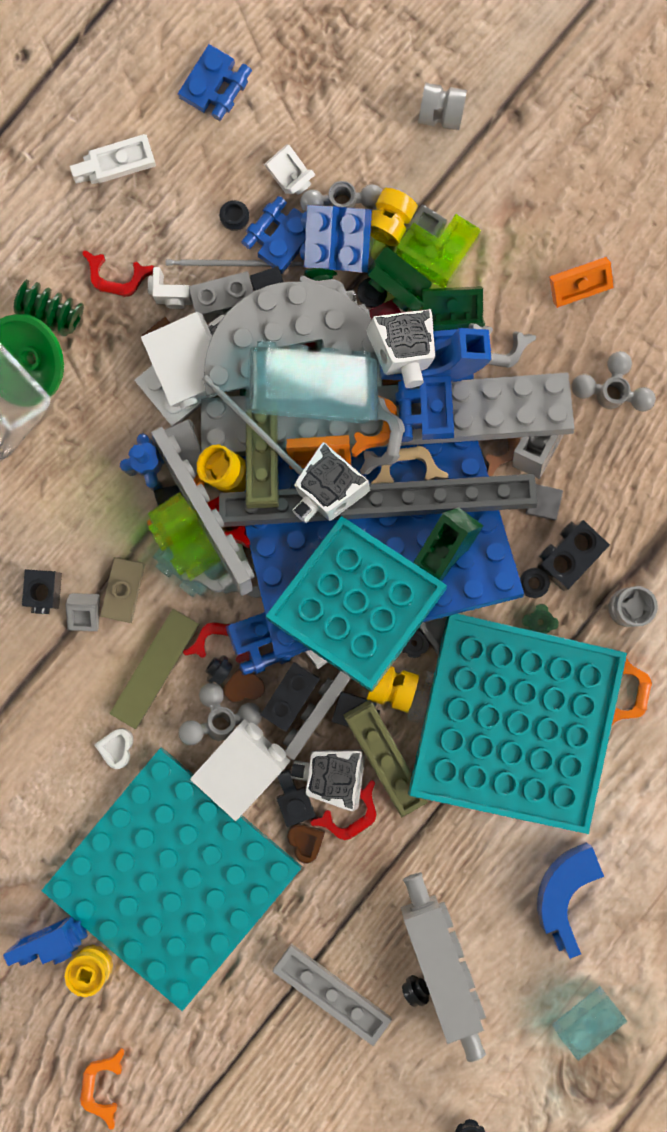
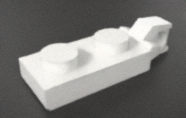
[70,134,156,184]

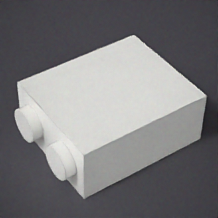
[141,312,217,410]
[190,719,290,821]

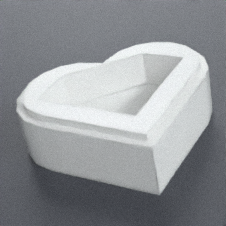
[94,728,133,769]

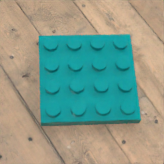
[266,516,447,692]

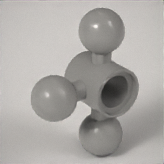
[300,181,382,211]
[572,351,656,412]
[179,683,262,745]

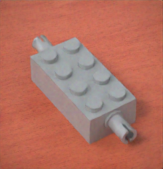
[401,872,486,1062]

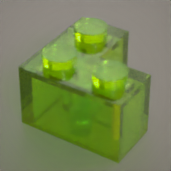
[396,214,481,288]
[147,492,221,581]

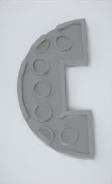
[204,282,378,396]

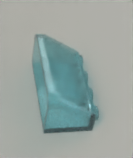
[244,341,378,424]

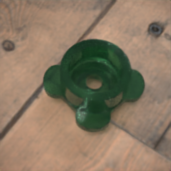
[522,604,559,634]

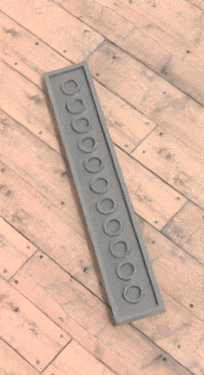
[201,373,575,457]

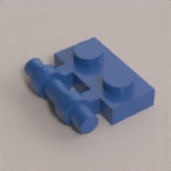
[178,44,252,121]
[241,196,306,274]
[395,376,454,442]
[226,612,300,675]

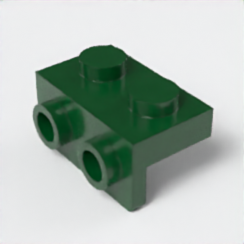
[368,246,432,312]
[422,286,485,331]

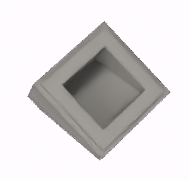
[65,593,100,631]

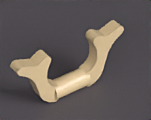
[371,446,449,484]

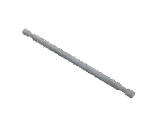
[166,259,304,267]
[202,375,303,475]

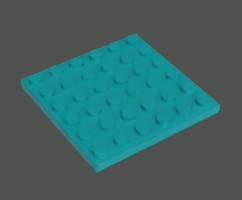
[408,614,627,834]
[41,747,302,1011]

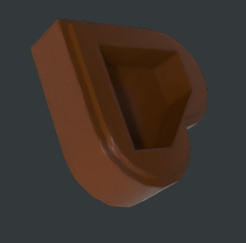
[224,667,265,702]
[287,823,325,864]

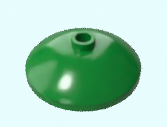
[0,314,64,406]

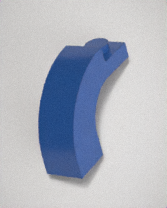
[380,328,492,381]
[537,842,604,959]

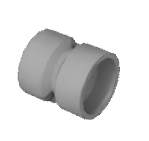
[418,83,467,130]
[608,586,658,627]

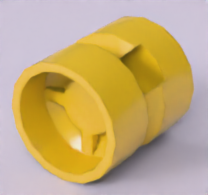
[370,187,418,246]
[197,444,246,493]
[366,666,419,713]
[64,945,113,997]

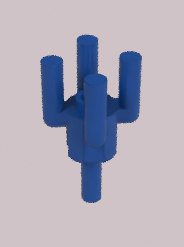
[120,433,165,491]

